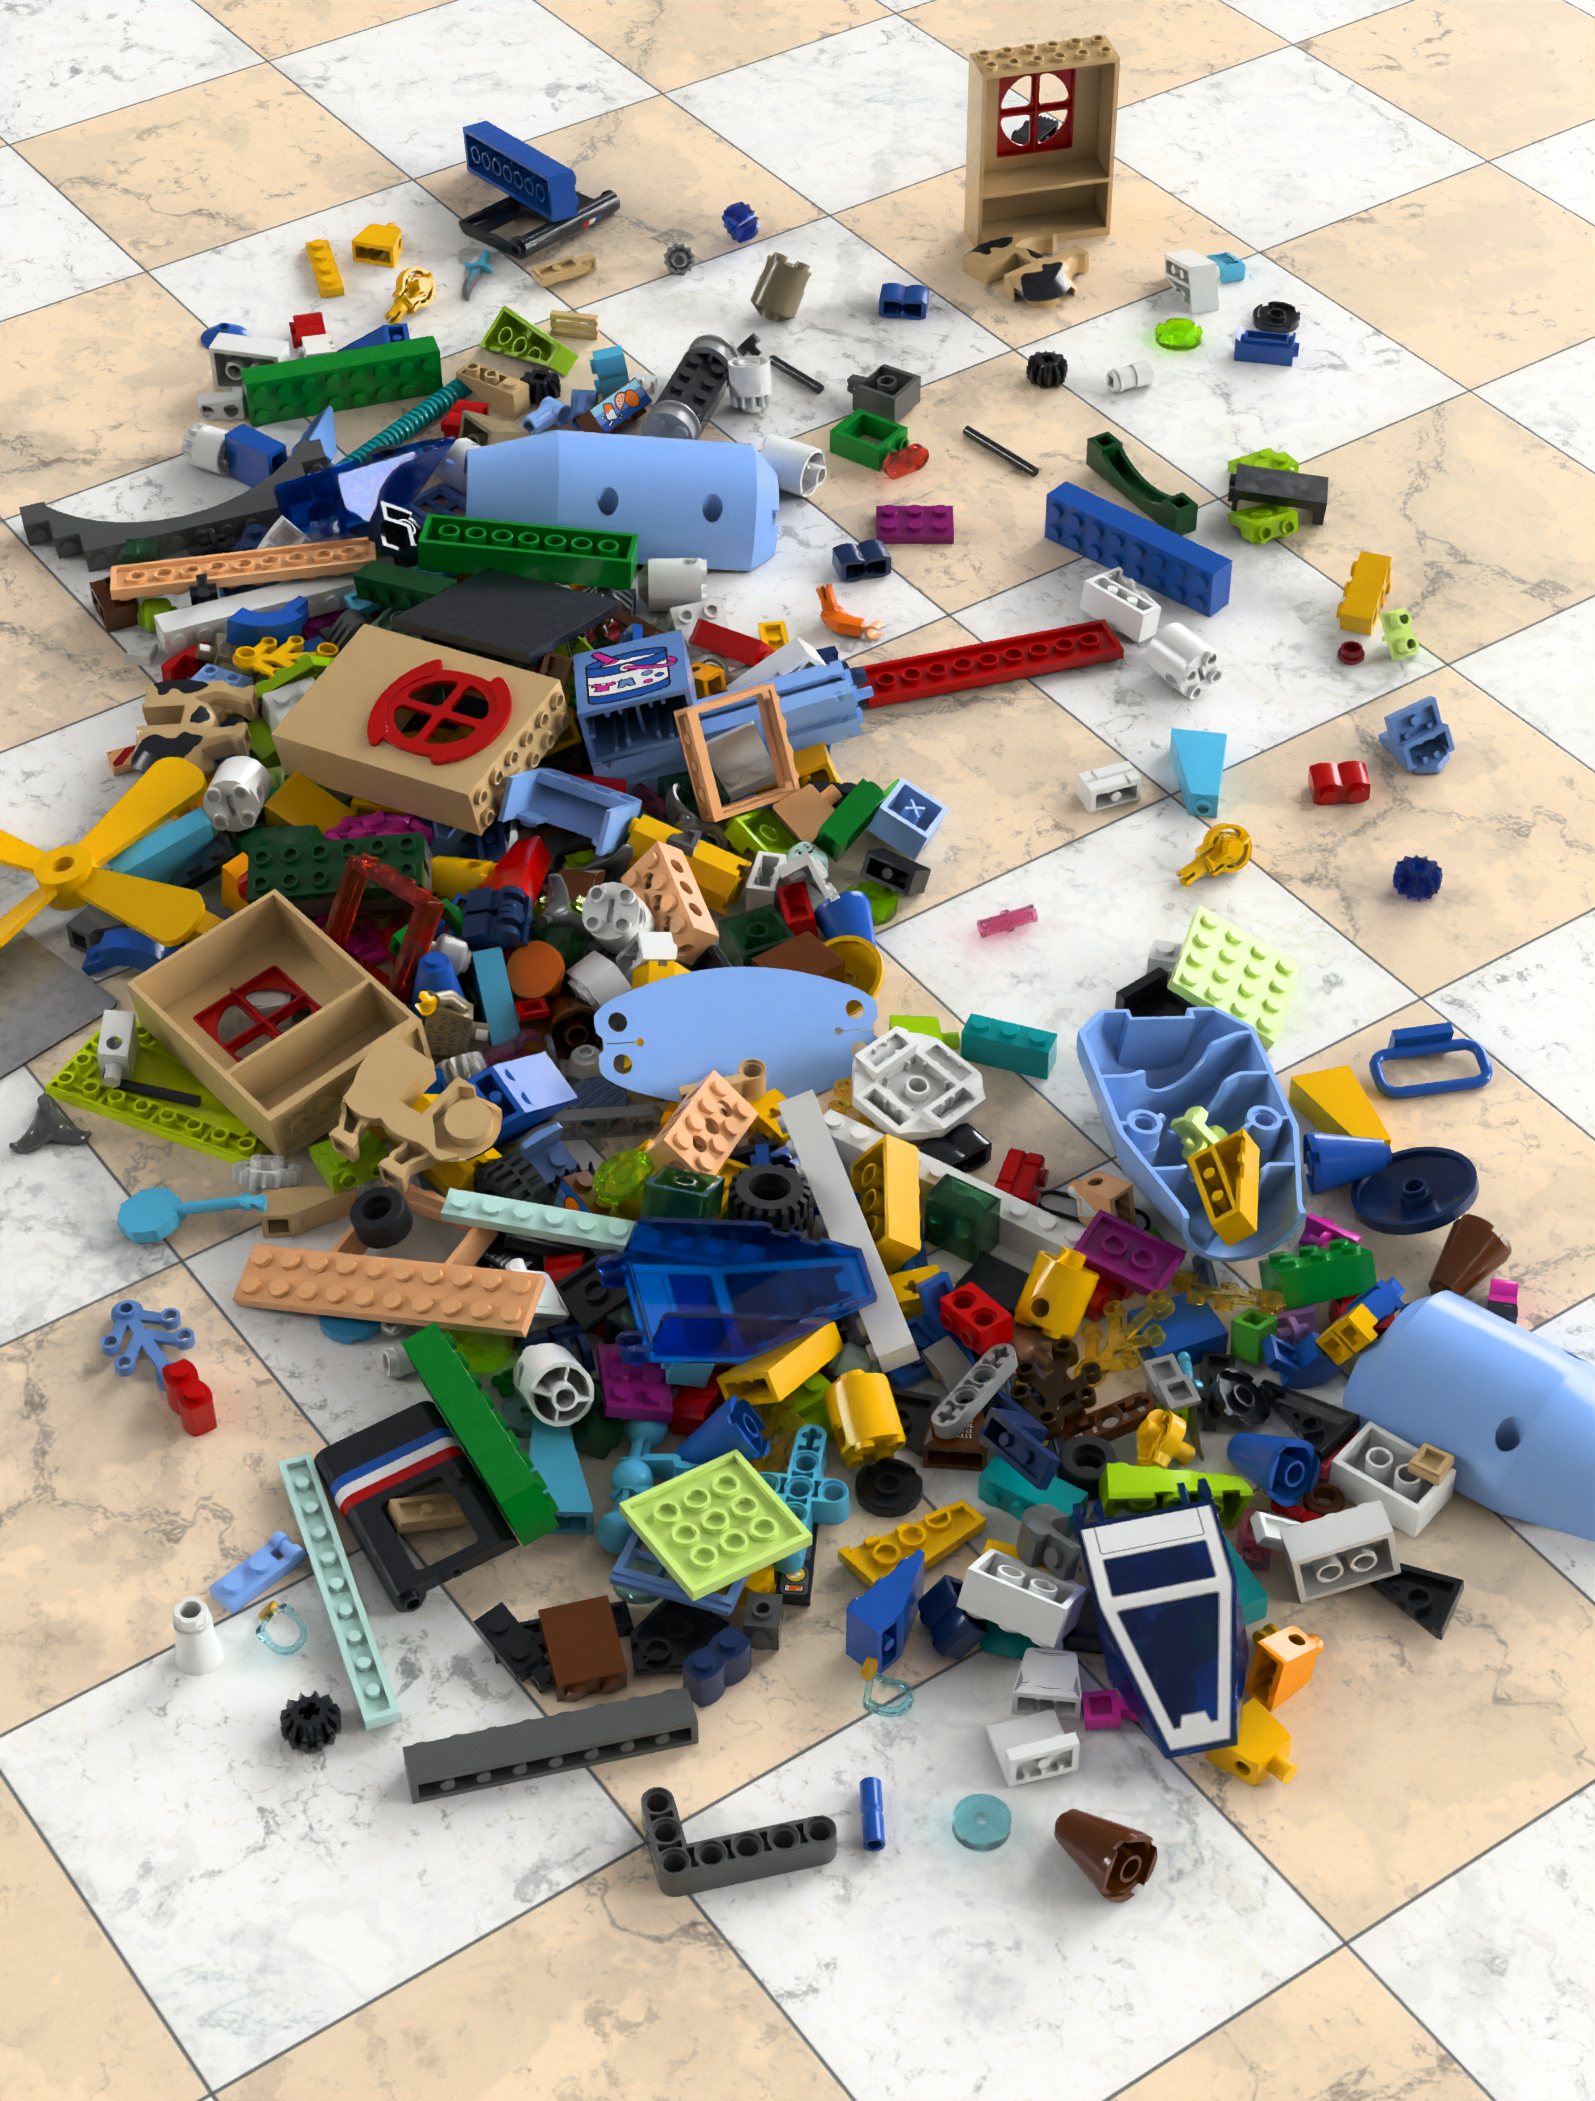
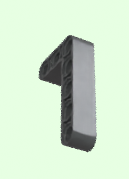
[641,1787,837,1897]

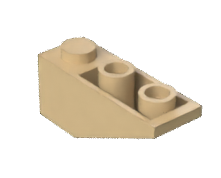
[456,361,530,420]
[260,1185,359,1238]

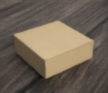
[1407,1442,1455,1486]

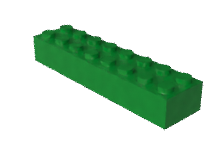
[240,335,443,427]
[418,514,638,590]
[401,1322,560,1547]

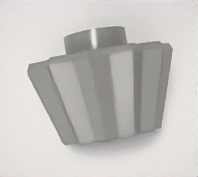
[663,243,696,275]

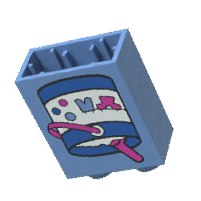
[573,629,700,764]

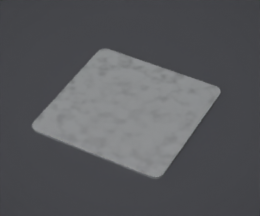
[0,929,117,1080]

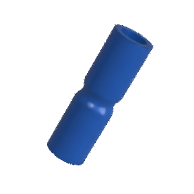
[859,1777,885,1852]

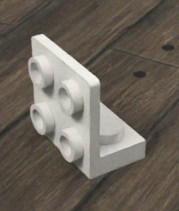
[665,598,730,657]
[705,721,777,803]
[776,852,840,902]
[986,1709,1080,1787]

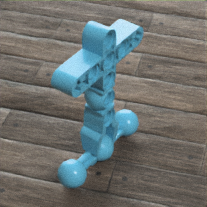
[596,1419,850,1574]

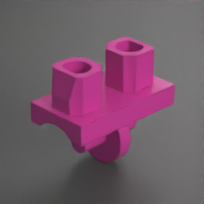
[1298,1214,1362,1248]

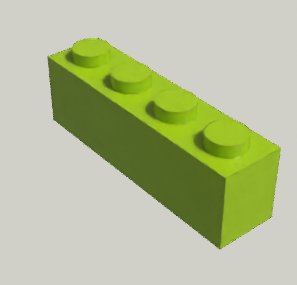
[479,305,579,376]
[1099,1462,1253,1530]

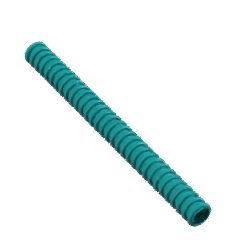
[310,377,473,501]

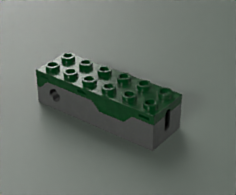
[238,832,432,917]

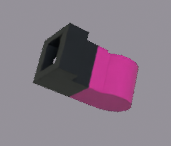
[1486,1278,1518,1324]

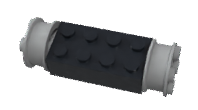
[641,334,739,440]

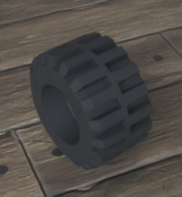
[474,1152,554,1206]
[728,1163,810,1246]

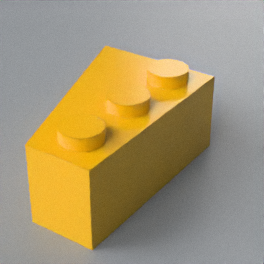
[1336,551,1392,635]
[752,742,841,804]
[1187,1128,1260,1247]

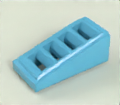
[1206,252,1246,283]

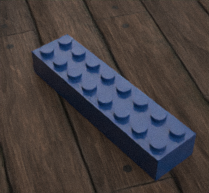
[463,121,579,222]
[1045,481,1232,618]

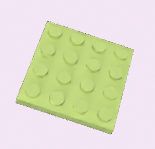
[1167,905,1301,1049]
[619,1449,813,1602]

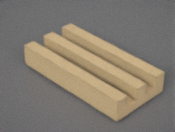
[550,310,599,340]

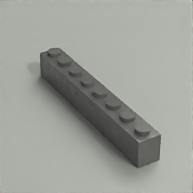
[402,1687,699,1804]

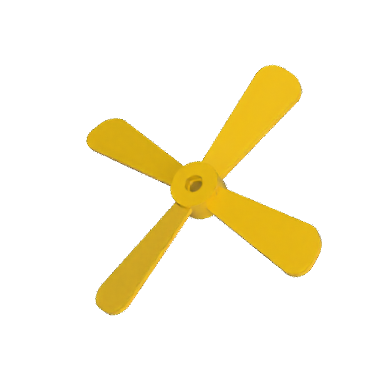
[0,757,207,949]

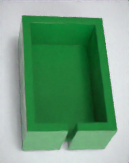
[1258,1238,1377,1310]

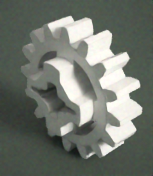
[232,1154,301,1192]

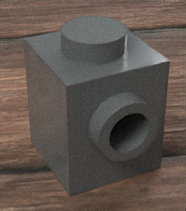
[743,1592,783,1650]

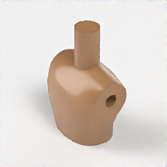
[1007,1322,1055,1372]

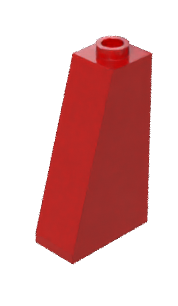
[478,836,552,907]

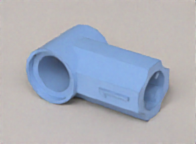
[521,396,571,436]

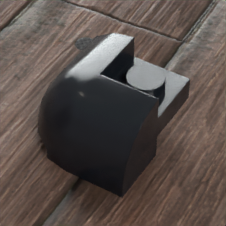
[368,501,423,568]

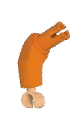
[816,584,884,641]

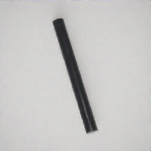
[963,426,1039,477]

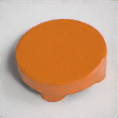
[506,941,565,1000]

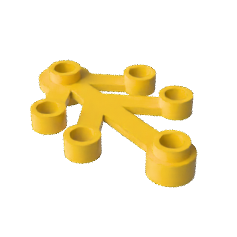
[232,636,339,680]

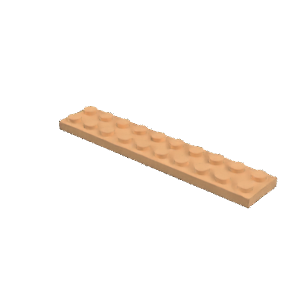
[110,537,377,601]
[233,1244,546,1338]

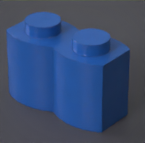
[878,283,929,320]

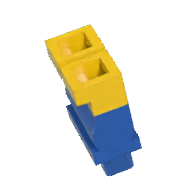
[1315,1277,1406,1366]

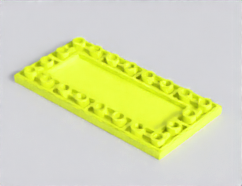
[45,1022,270,1164]

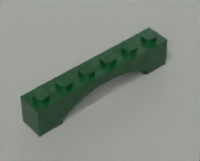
[1086,431,1198,536]

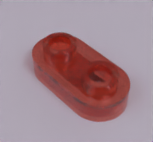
[883,443,929,479]

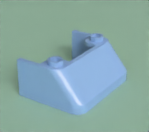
[498,767,642,856]

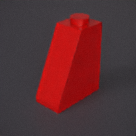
[688,618,775,668]

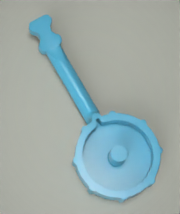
[117,1187,268,1244]

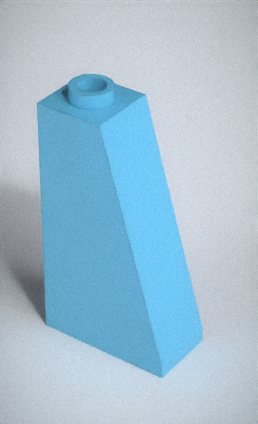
[1170,728,1227,818]
[107,807,214,883]
[470,947,523,1062]
[529,1417,594,1535]

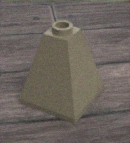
[458,410,530,446]

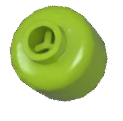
[138,598,177,633]

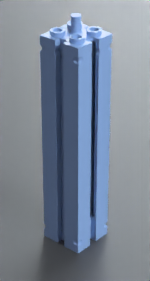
[582,659,874,799]

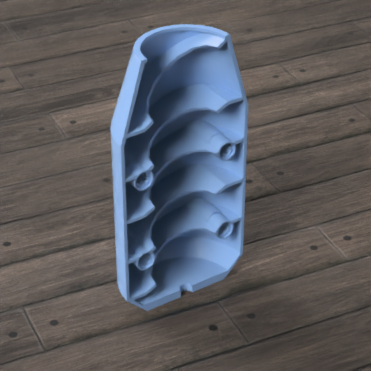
[464,430,779,572]

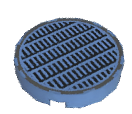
[568,1076,629,1126]

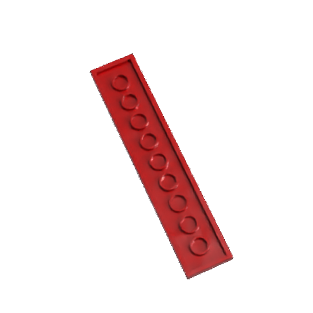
[857,619,1124,708]

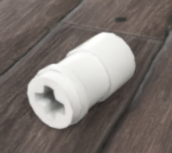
[1106,360,1154,393]

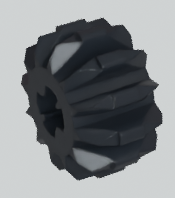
[1026,350,1068,388]
[520,368,561,406]
[280,1690,342,1754]

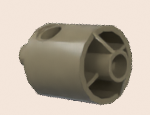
[750,252,812,322]

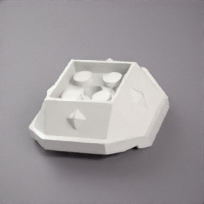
[852,1026,986,1145]

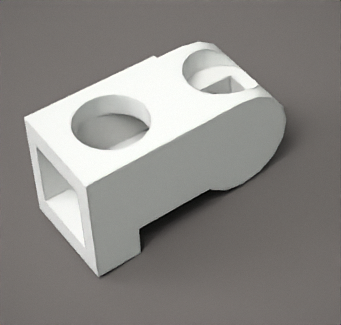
[197,387,245,421]

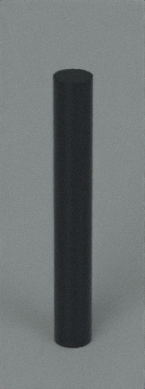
[769,355,824,394]
[113,1079,201,1108]

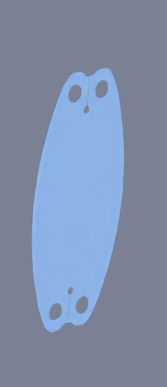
[594,966,878,1102]

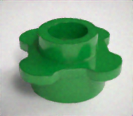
[491,1367,520,1399]

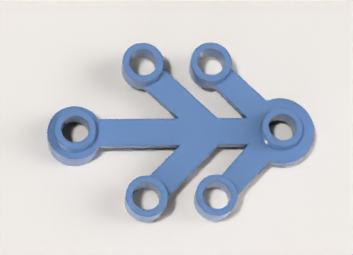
[100,1300,195,1392]

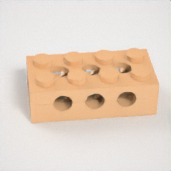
[620,841,719,965]
[642,1070,758,1201]

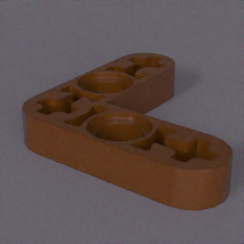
[1044,1373,1158,1442]

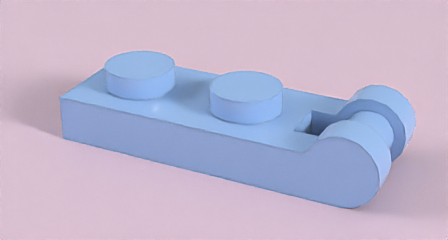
[209,1531,306,1615]

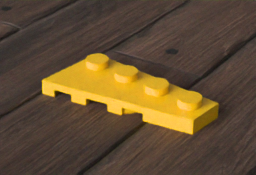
[838,1500,987,1588]

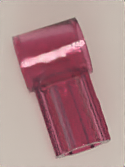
[482,1028,544,1068]

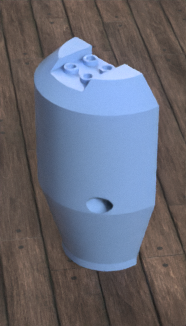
[1077,1007,1306,1262]
[1342,1290,1595,1542]

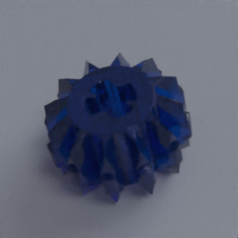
[721,201,760,243]
[1393,854,1443,901]

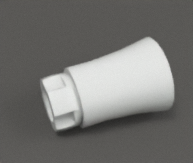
[172,1596,224,1676]

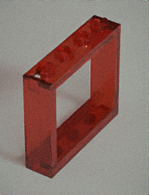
[323,853,445,1004]

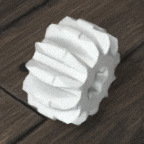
[435,1051,487,1085]

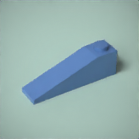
[287,405,337,469]

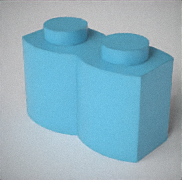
[589,345,629,399]

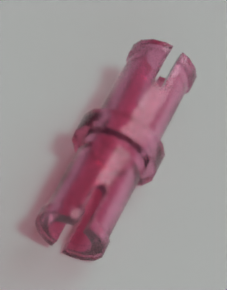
[977,904,1038,938]

